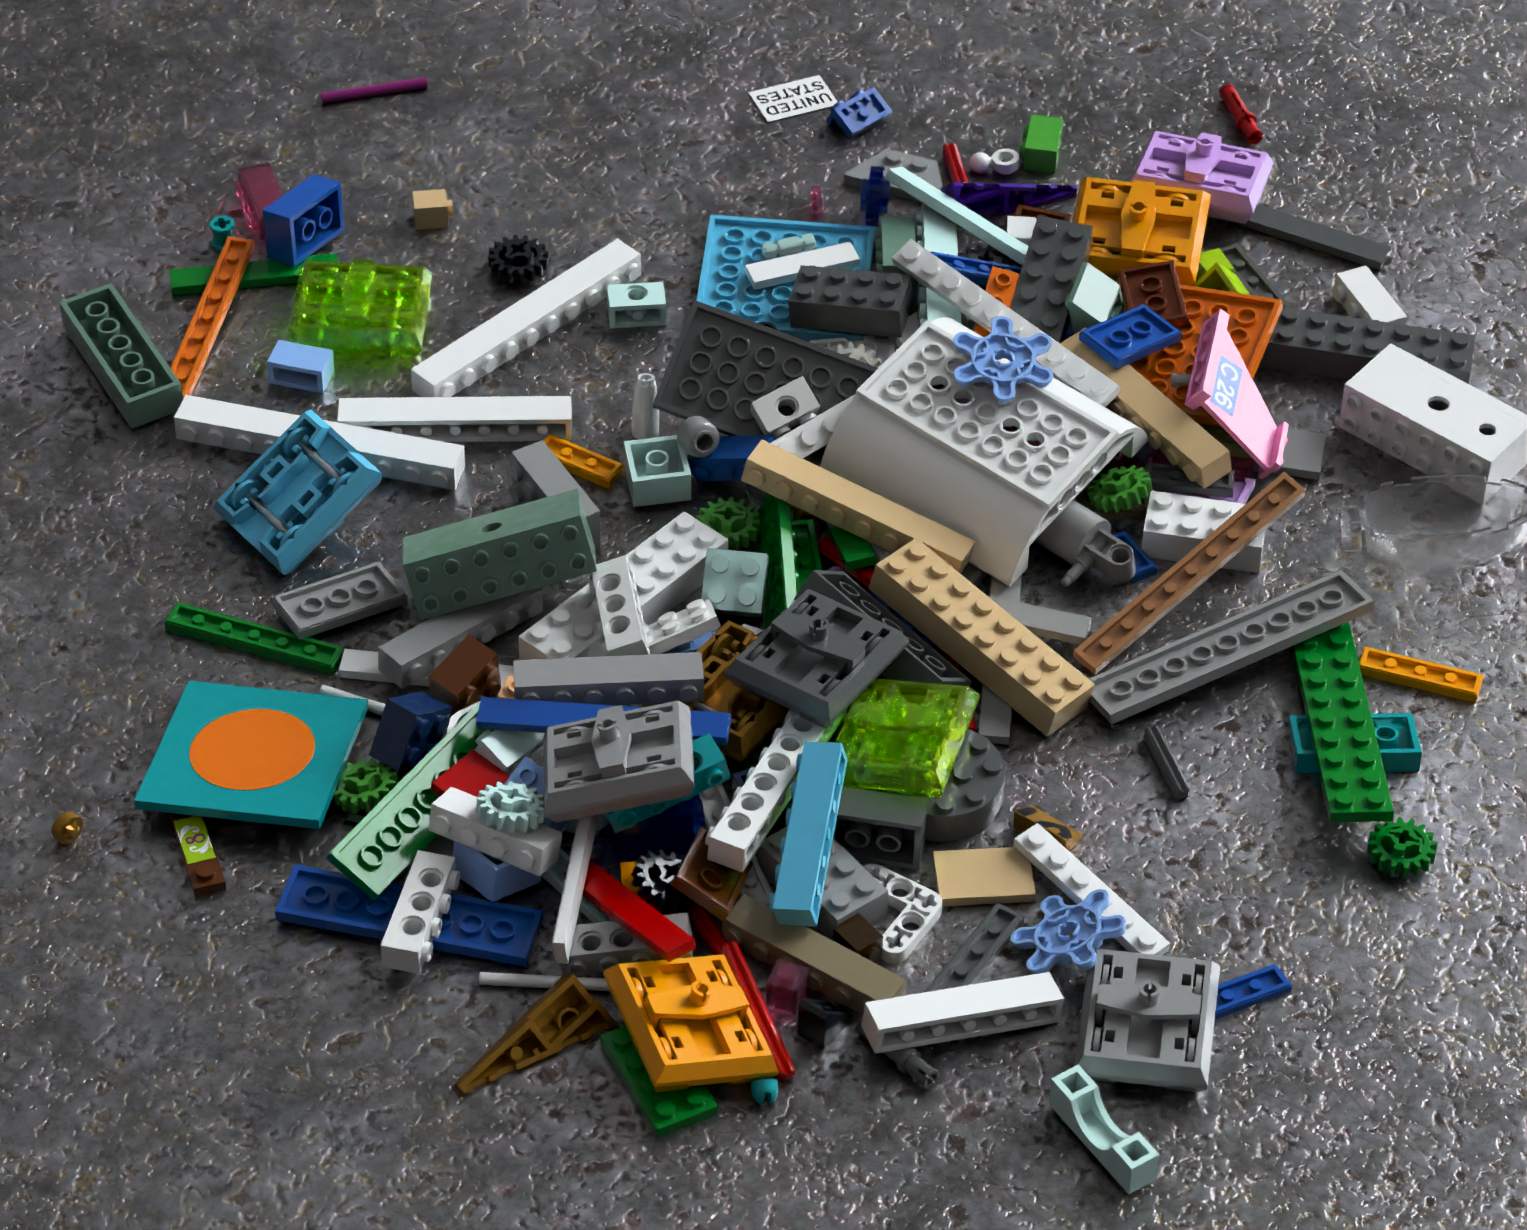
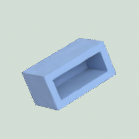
[267,340,334,393]

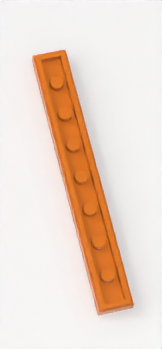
[170,236,255,399]

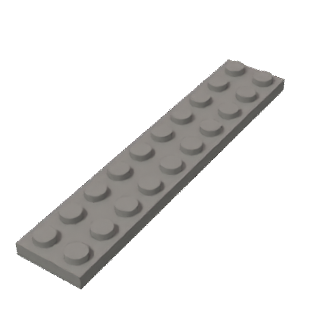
[1089,570,1375,725]

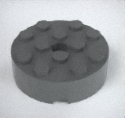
[878,722,1005,842]

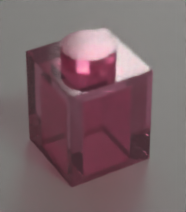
[766,959,809,1017]

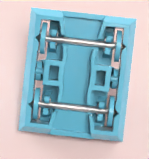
[213,410,383,575]

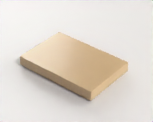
[933,847,1036,906]

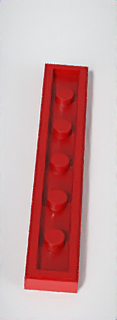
[563,860,696,962]

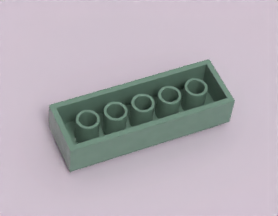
[59,283,183,429]

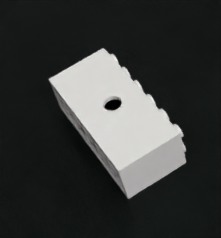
[1338,343,1527,505]

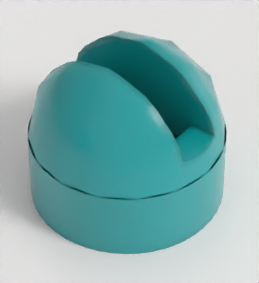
[751,1079,778,1104]

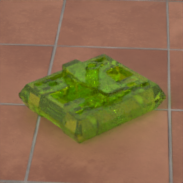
[288,258,432,357]
[835,678,980,799]

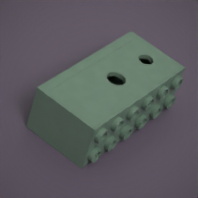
[403,489,597,621]

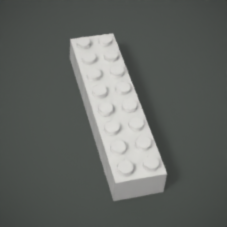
[518,511,729,660]

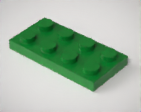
[600,1026,718,1138]

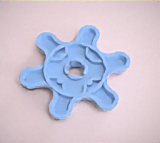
[953,316,1053,404]
[1010,889,1126,974]

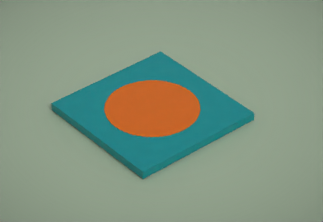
[134,681,368,829]

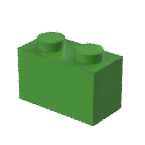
[1019,114,1063,173]

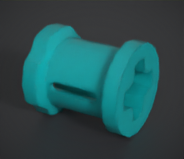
[209,215,235,252]

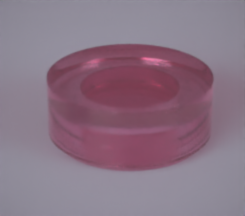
[811,185,824,213]

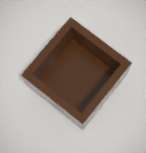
[428,634,501,719]

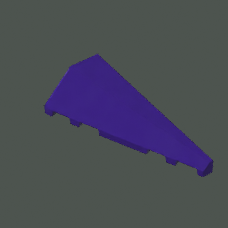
[941,182,1078,215]

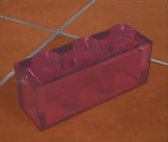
[234,162,283,240]

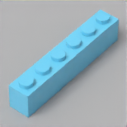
[769,741,848,927]

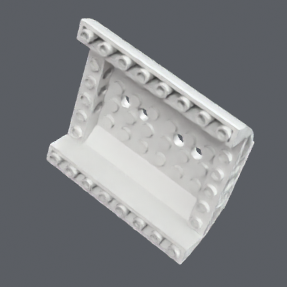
[820,317,1148,587]

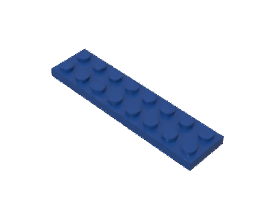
[275,864,543,967]

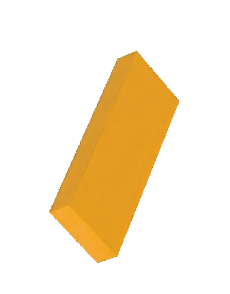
[543,434,624,489]

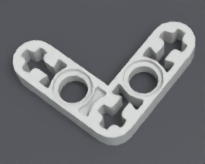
[863,864,942,964]

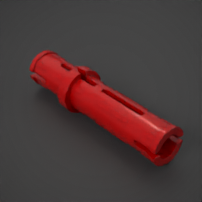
[1219,84,1263,145]

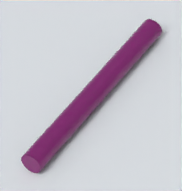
[321,77,428,104]

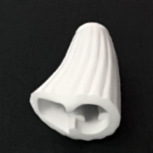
[632,373,659,439]

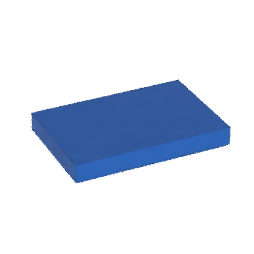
[1079,304,1182,369]

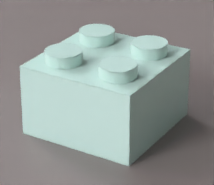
[623,435,691,507]
[701,548,769,618]

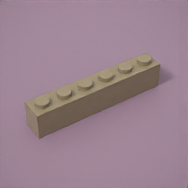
[722,894,907,1015]

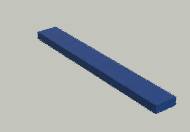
[476,697,732,745]

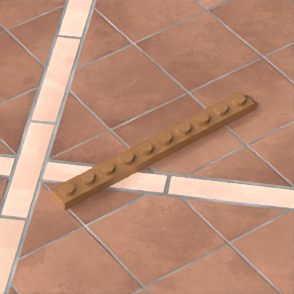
[1073,472,1306,675]

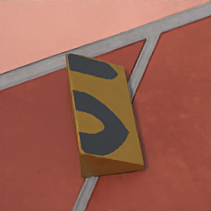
[1013,805,1083,851]

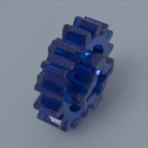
[860,166,891,226]

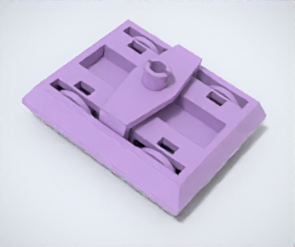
[1129,131,1273,224]

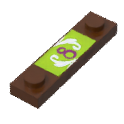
[167,813,226,897]

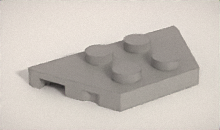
[844,149,943,203]

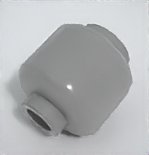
[677,416,720,458]

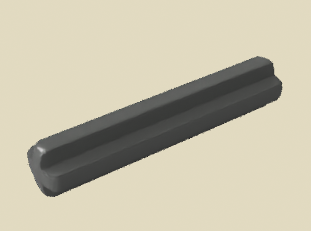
[1143,726,1191,800]

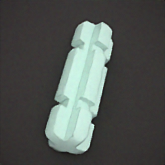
[761,233,816,259]

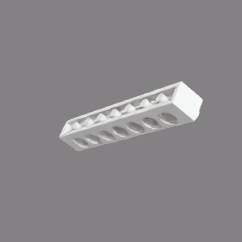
[705,709,846,873]

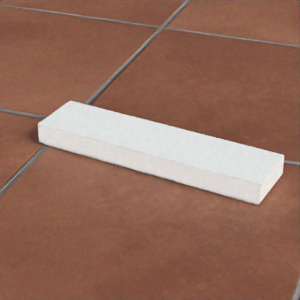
[745,242,860,290]

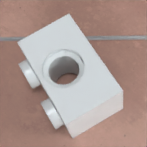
[750,376,820,439]

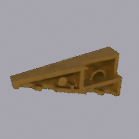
[454,974,617,1094]

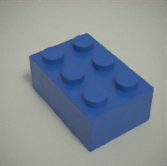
[263,174,345,267]

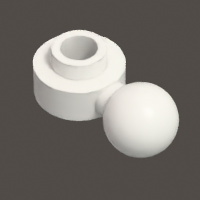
[969,149,1020,175]

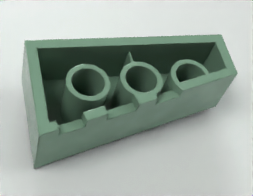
[875,216,917,317]

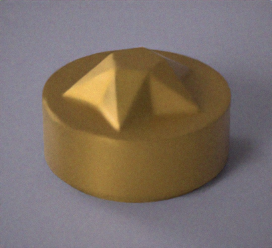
[51,811,83,844]

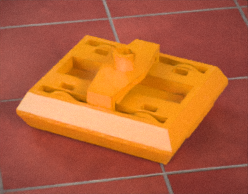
[1073,177,1211,286]
[603,954,778,1092]

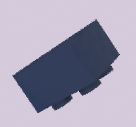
[369,691,452,772]

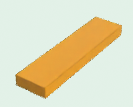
[1359,646,1484,703]

